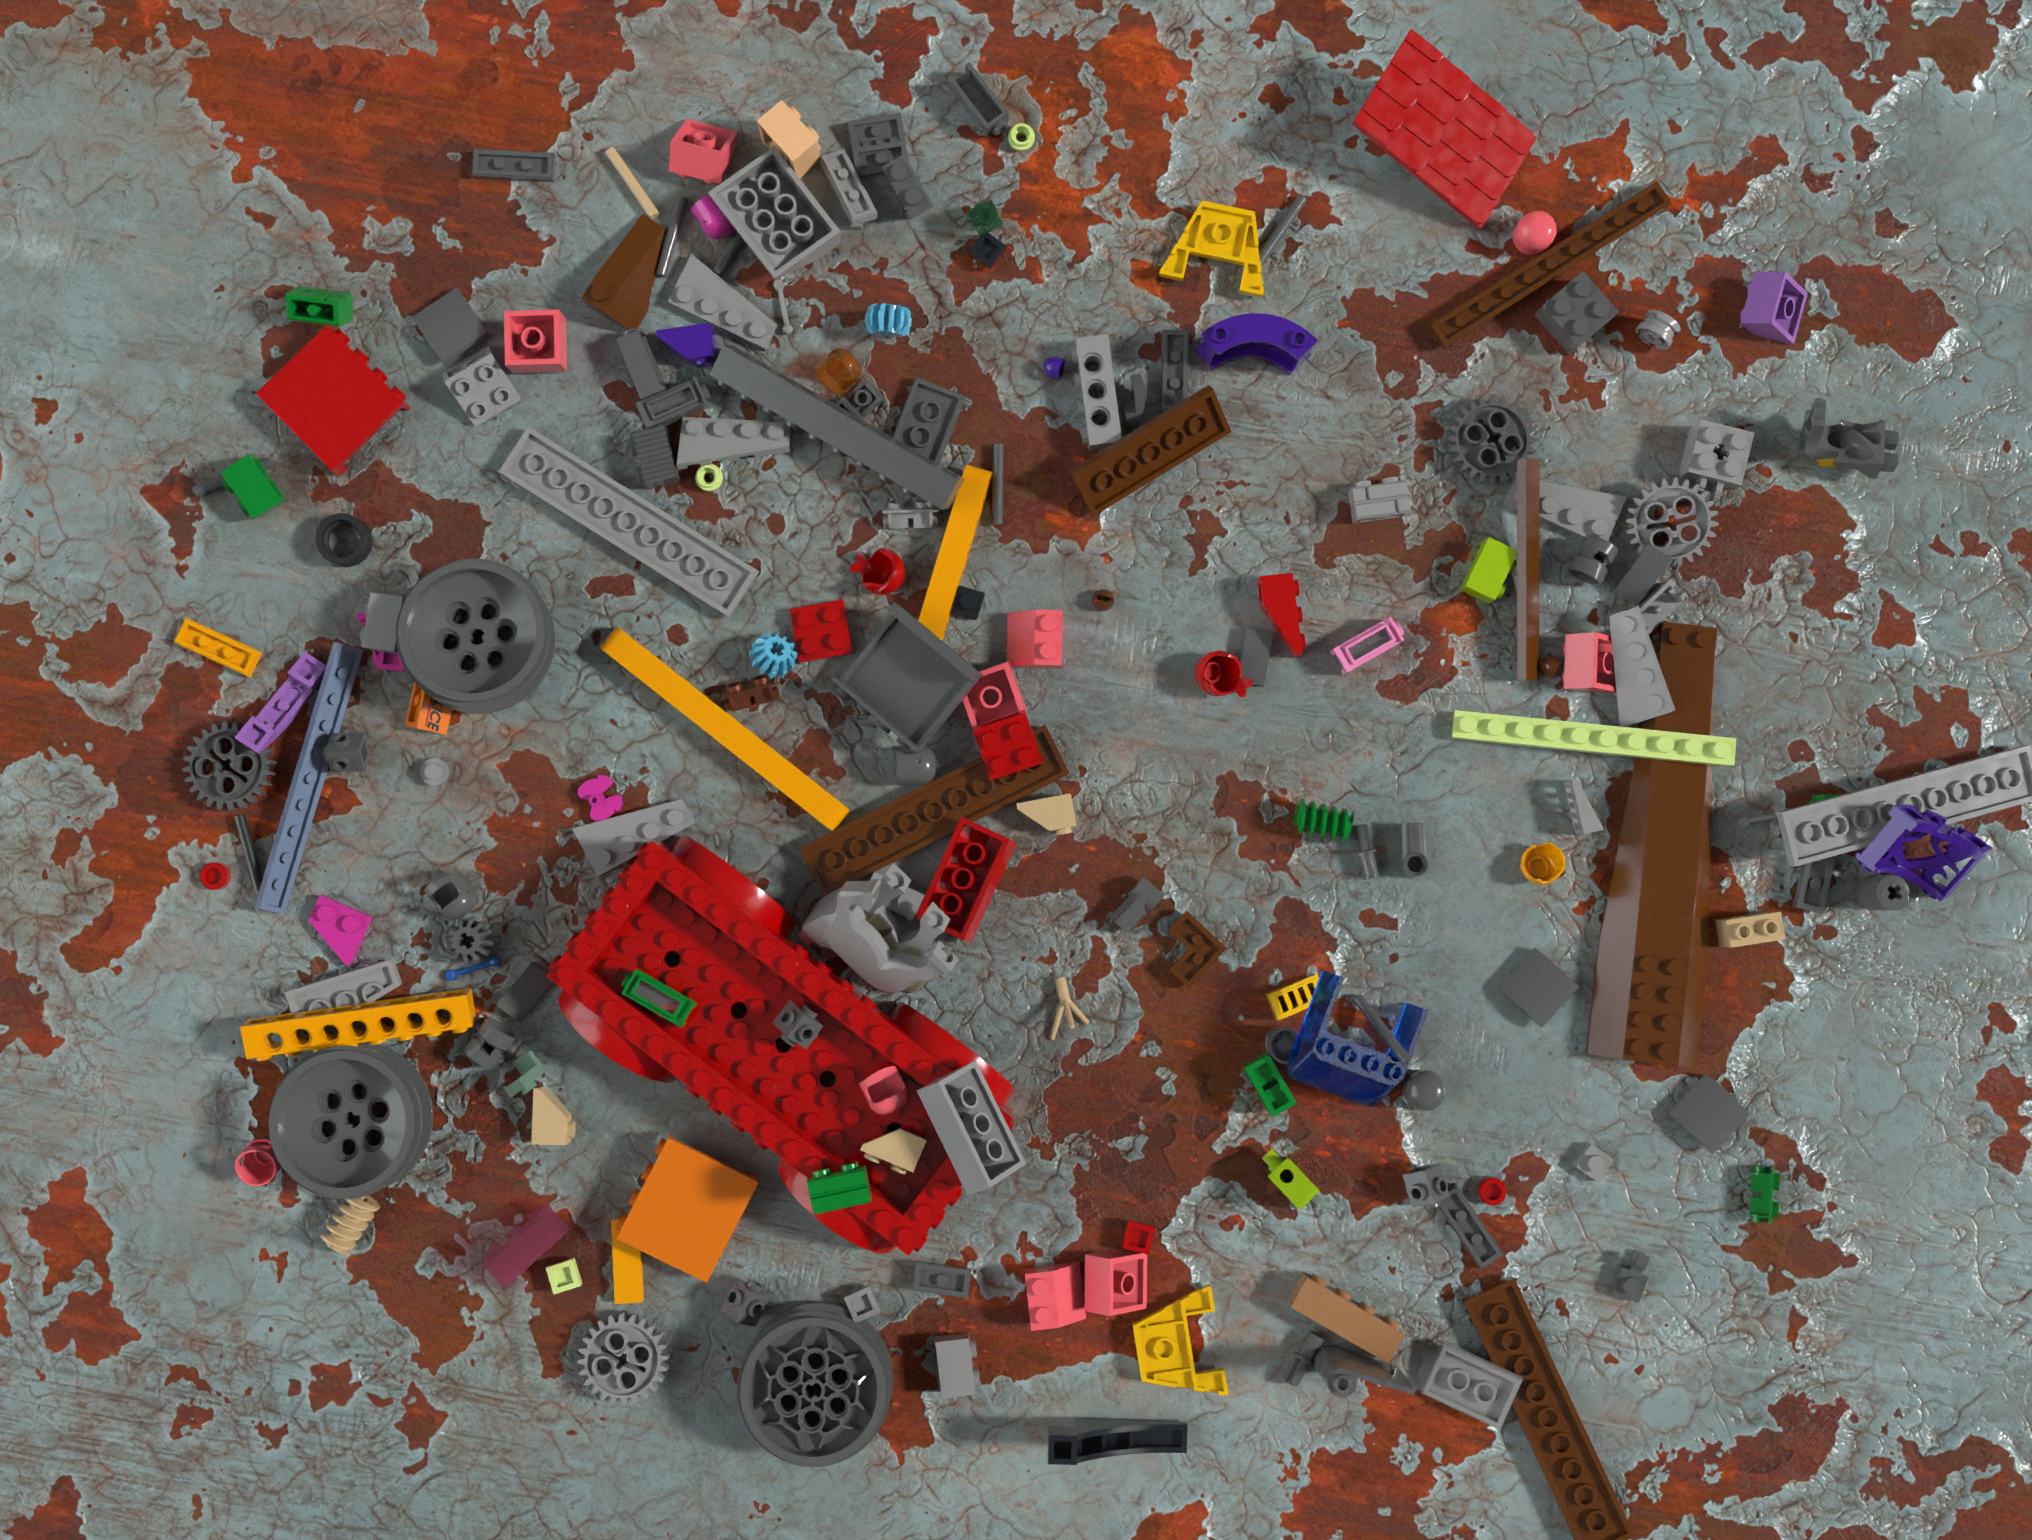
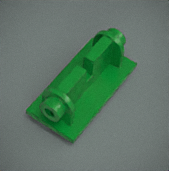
[1749,1165,1781,1225]

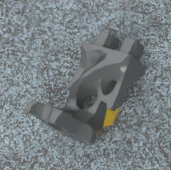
[1798,398,1899,479]

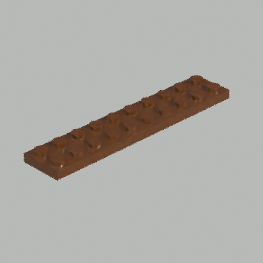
[799,725,1070,897]
[1462,1276,1635,1540]

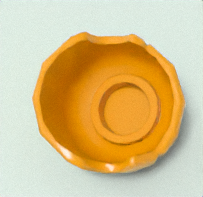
[1520,842,1566,885]

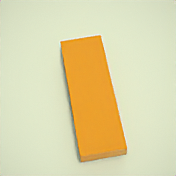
[174,617,263,677]
[611,1218,644,1304]

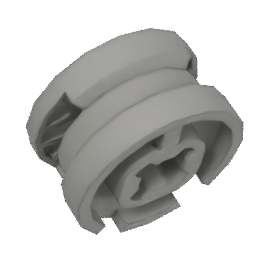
[1635,309,1681,350]

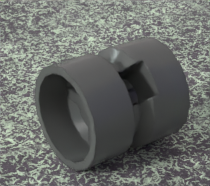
[1568,535,1618,586]
[463,1017,517,1070]
[1264,1025,1305,1064]

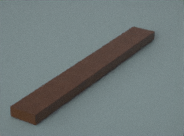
[1517,458,1540,680]

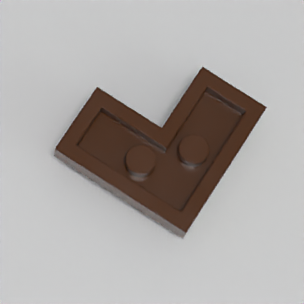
[1167,910,1227,989]

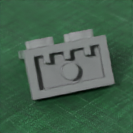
[443,346,521,426]

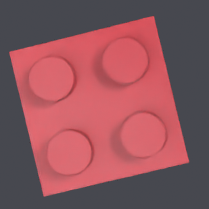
[504,309,567,373]
[963,661,1028,728]

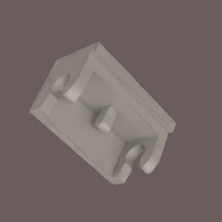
[1638,579,1686,634]

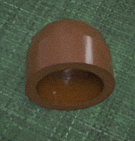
[1092,589,1114,612]
[1539,655,1563,679]

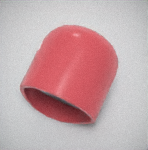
[1513,210,1557,255]
[859,1065,908,1115]
[235,1138,281,1186]

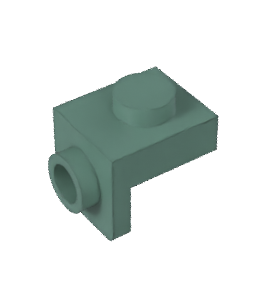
[504,1050,547,1098]

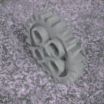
[1625,477,1719,567]
[577,1311,670,1406]

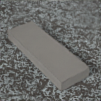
[819,148,877,226]

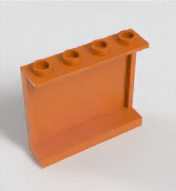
[615,1133,759,1283]

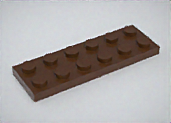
[1069,385,1231,516]

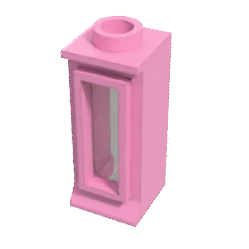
[1330,617,1404,675]

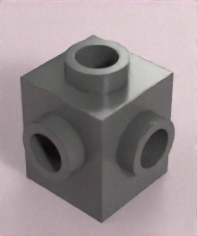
[323,733,370,772]
[773,1000,823,1049]
[1402,1163,1450,1210]
[720,1279,770,1327]

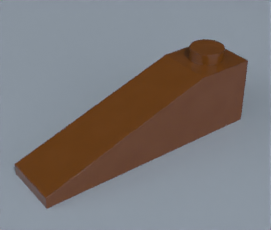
[581,214,667,330]

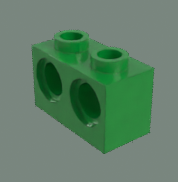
[1241,1052,1297,1117]

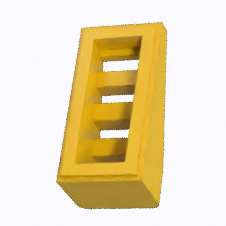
[1266,974,1328,1020]

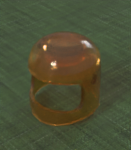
[813,348,862,398]

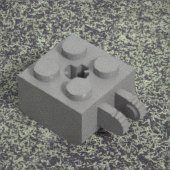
[1679,419,1754,505]

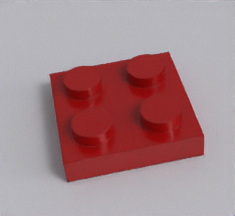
[789,599,854,664]
[973,710,1043,780]

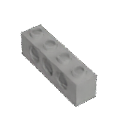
[1070,334,1122,451]

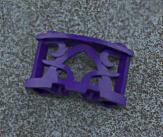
[1195,313,1317,375]
[1854,804,1992,901]

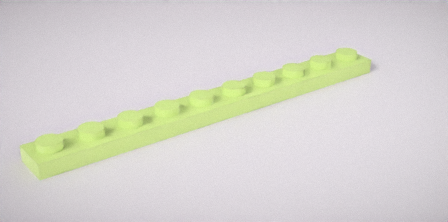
[1451,710,1736,767]

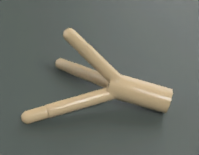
[1050,977,1089,1040]

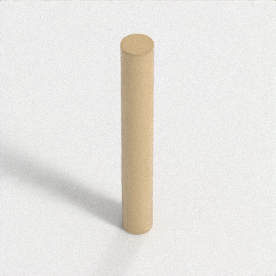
[605,147,660,219]

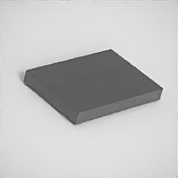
[892,377,966,464]

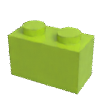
[1460,537,1517,604]

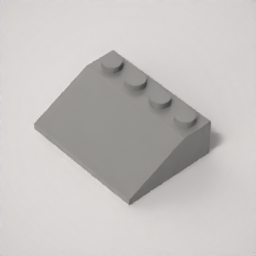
[708,146,841,280]

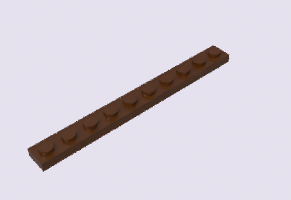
[1429,181,1672,350]

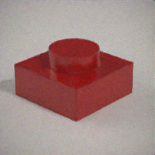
[1121,1219,1155,1255]

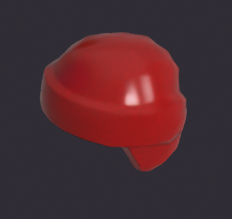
[850,548,905,595]
[1195,650,1253,698]

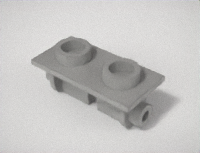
[882,499,938,529]

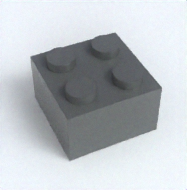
[1534,271,1619,355]

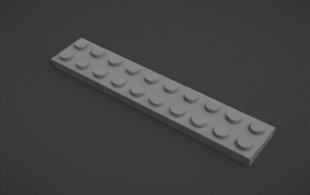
[498,426,759,618]
[1776,745,2032,867]

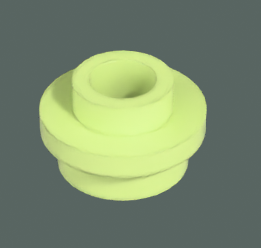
[1008,123,1035,151]
[695,464,723,491]

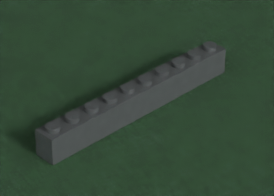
[709,345,964,511]

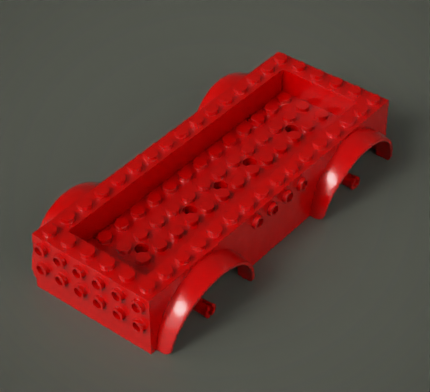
[547,834,1015,1256]

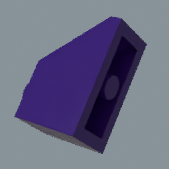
[656,323,718,368]

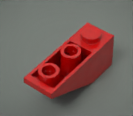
[1257,573,1306,658]

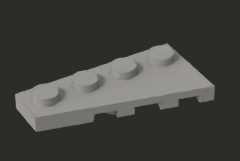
[667,254,778,351]
[1609,606,1675,727]
[572,799,696,877]
[284,957,402,1039]

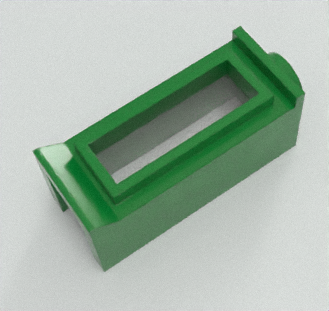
[621,969,698,1028]

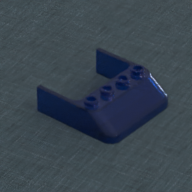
[1287,970,1428,1107]

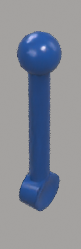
[445,956,501,981]

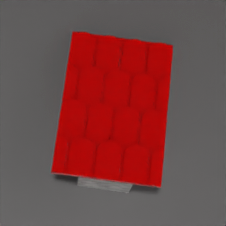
[1352,29,1537,231]

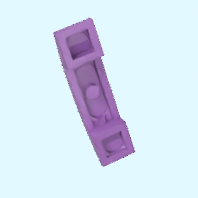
[234,652,326,754]

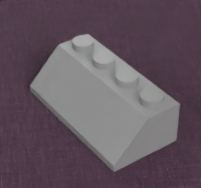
[917,1060,1026,1195]

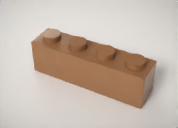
[1287,1273,1405,1364]

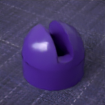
[1043,357,1065,380]

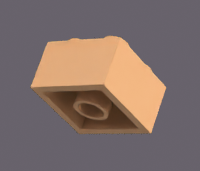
[757,100,821,178]

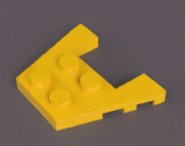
[1159,201,1264,298]
[1132,1284,1229,1396]

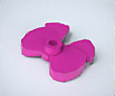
[578,775,623,821]

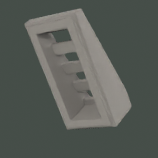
[1563,779,1603,835]

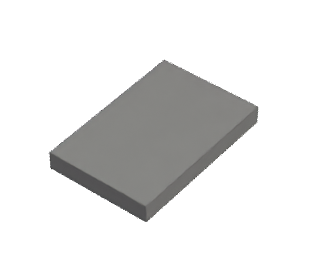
[1421,1341,1523,1430]

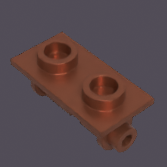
[721,674,780,712]

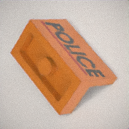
[405,682,452,735]

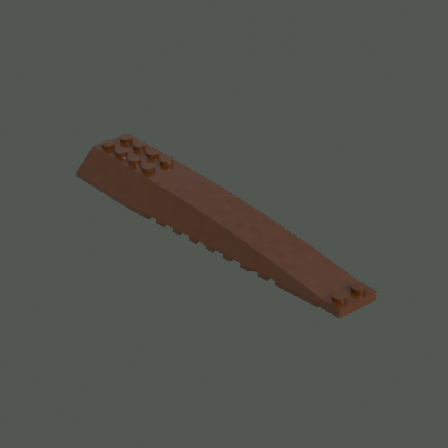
[1586,621,1718,1068]

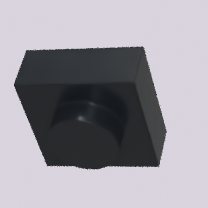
[968,230,1006,270]
[951,585,985,620]

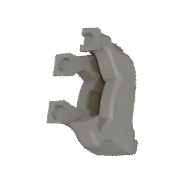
[798,863,959,994]

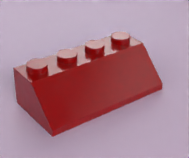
[915,817,1017,943]

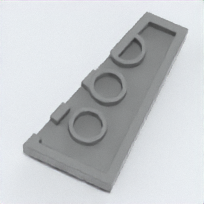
[677,417,792,470]
[1503,477,1627,541]

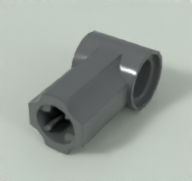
[1399,823,1429,878]
[1110,876,1164,933]

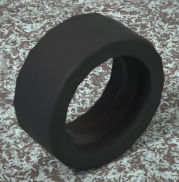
[315,513,373,567]

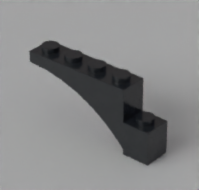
[1047,1418,1188,1465]

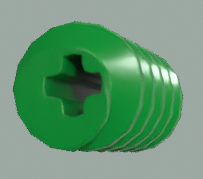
[1293,799,1354,844]

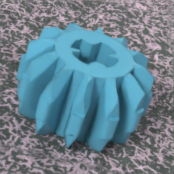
[865,303,912,337]
[749,631,797,679]

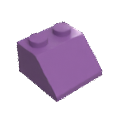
[1740,271,1808,344]

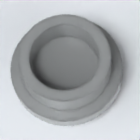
[420,758,449,786]

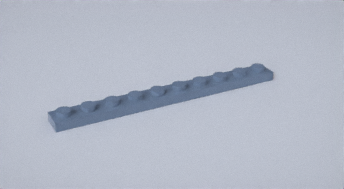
[254,642,363,914]

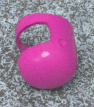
[691,194,736,240]

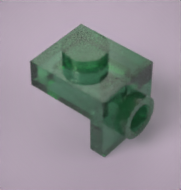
[967,200,1003,236]

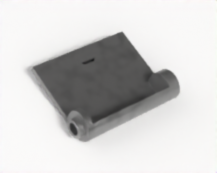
[1312,1345,1416,1398]

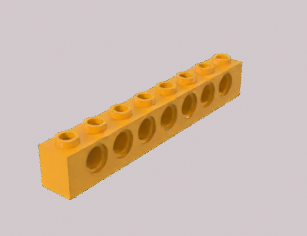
[240,988,477,1061]

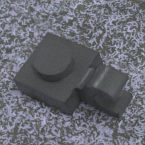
[1610,1250,1650,1303]

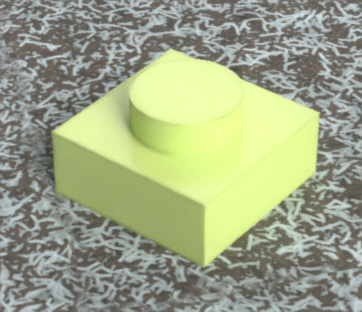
[546,1257,583,1294]

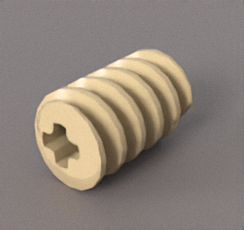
[320,1195,380,1255]

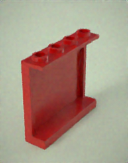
[256,325,410,476]

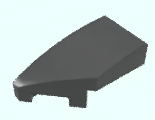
[1122,374,1145,435]

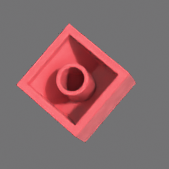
[669,118,739,184]
[1007,610,1063,669]
[1562,632,1617,693]
[1084,1251,1147,1316]
[1025,1262,1086,1331]

